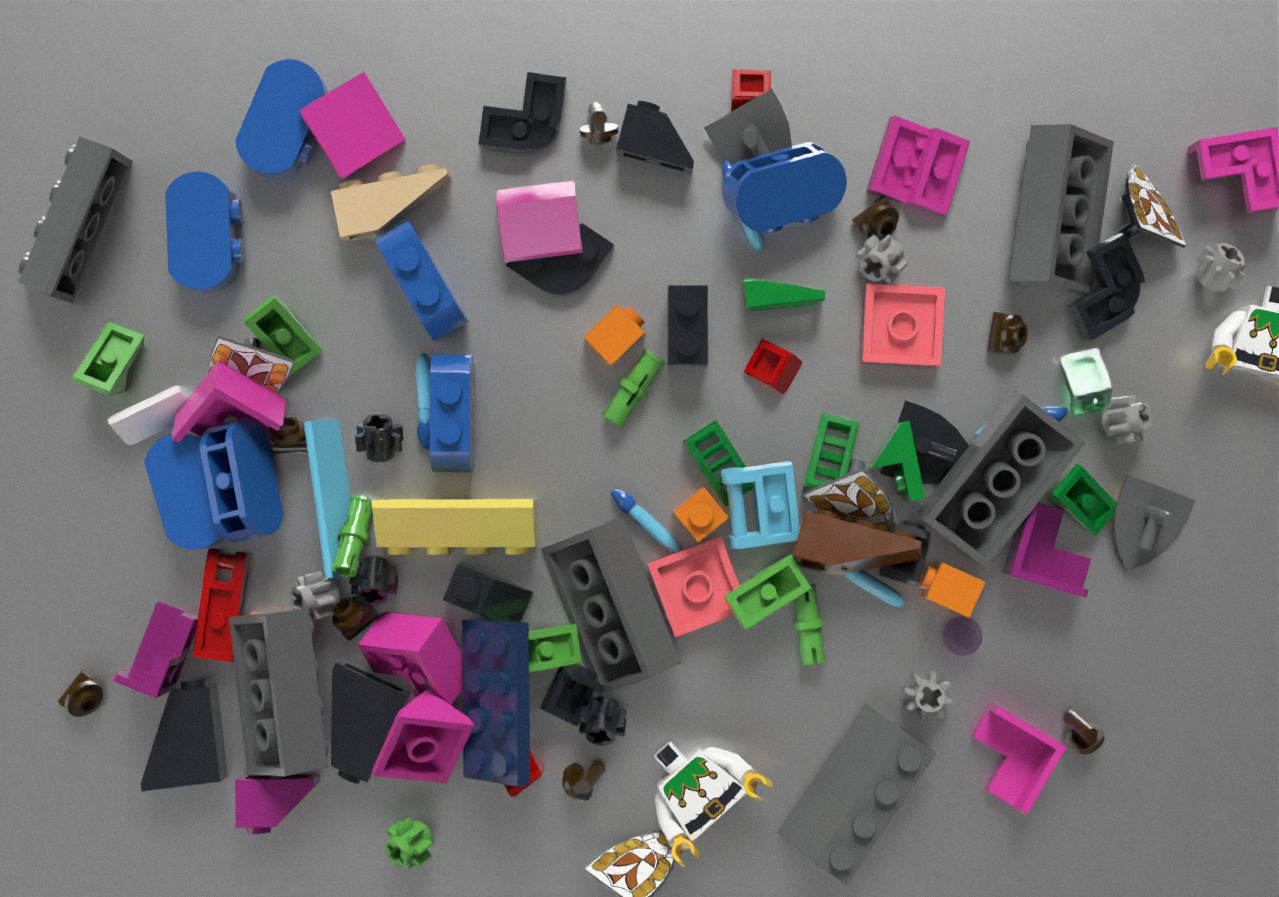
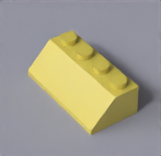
[372,499,537,555]

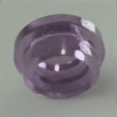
[943,616,983,656]

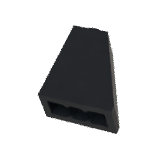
[331,660,411,784]
[141,678,228,792]

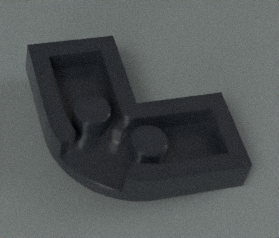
[478,72,567,152]
[506,223,614,294]
[1069,233,1145,340]

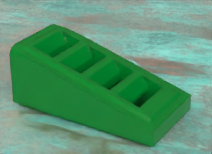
[742,278,826,313]
[802,412,860,492]
[683,420,754,507]

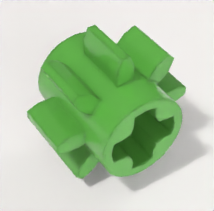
[385,818,433,869]

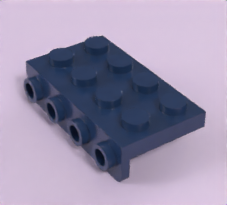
[462,618,530,787]

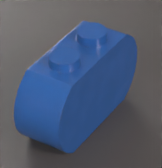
[235,59,329,179]
[722,142,847,233]
[165,171,245,293]
[375,220,469,341]
[430,354,475,472]
[199,418,283,542]
[144,434,225,550]

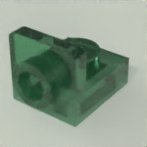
[1059,347,1113,414]

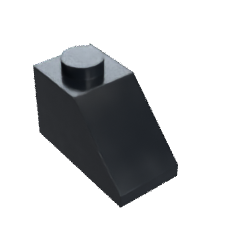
[616,101,694,175]
[443,562,533,622]

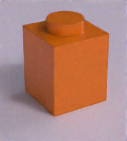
[584,304,645,368]
[673,487,729,543]
[919,561,985,618]

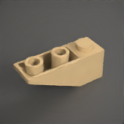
[330,164,451,242]

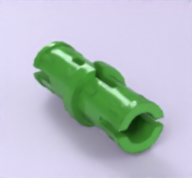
[602,349,666,428]
[331,495,372,577]
[793,584,826,665]

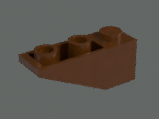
[792,510,922,575]

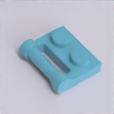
[721,461,800,549]

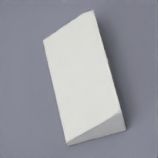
[107,385,190,445]

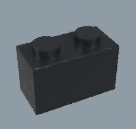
[667,285,708,367]

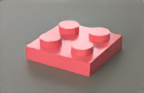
[861,283,945,367]
[647,536,739,637]

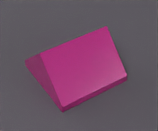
[496,181,583,263]
[372,689,474,783]

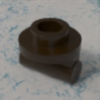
[579,102,618,144]
[852,195,899,240]
[987,312,1028,354]
[269,417,308,454]
[332,596,380,641]
[58,669,103,717]
[1063,710,1105,755]
[562,761,605,802]

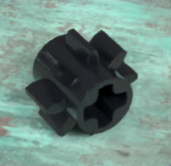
[354,413,404,462]
[349,556,398,605]
[578,696,627,746]

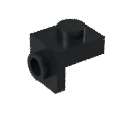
[879,520,931,587]
[539,664,606,727]

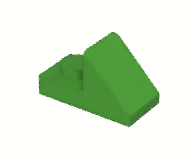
[242,295,322,375]
[72,321,145,396]
[722,555,811,630]
[529,624,582,673]

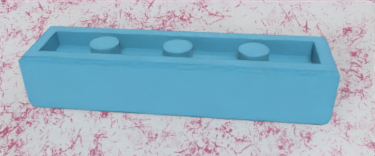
[304,419,360,579]

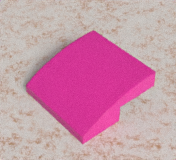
[298,72,406,179]
[866,116,970,215]

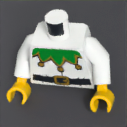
[1205,286,1279,380]
[653,741,773,867]

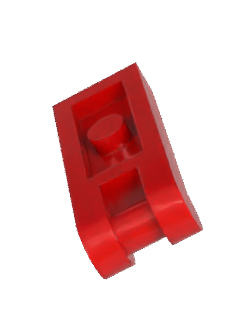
[192,548,250,662]

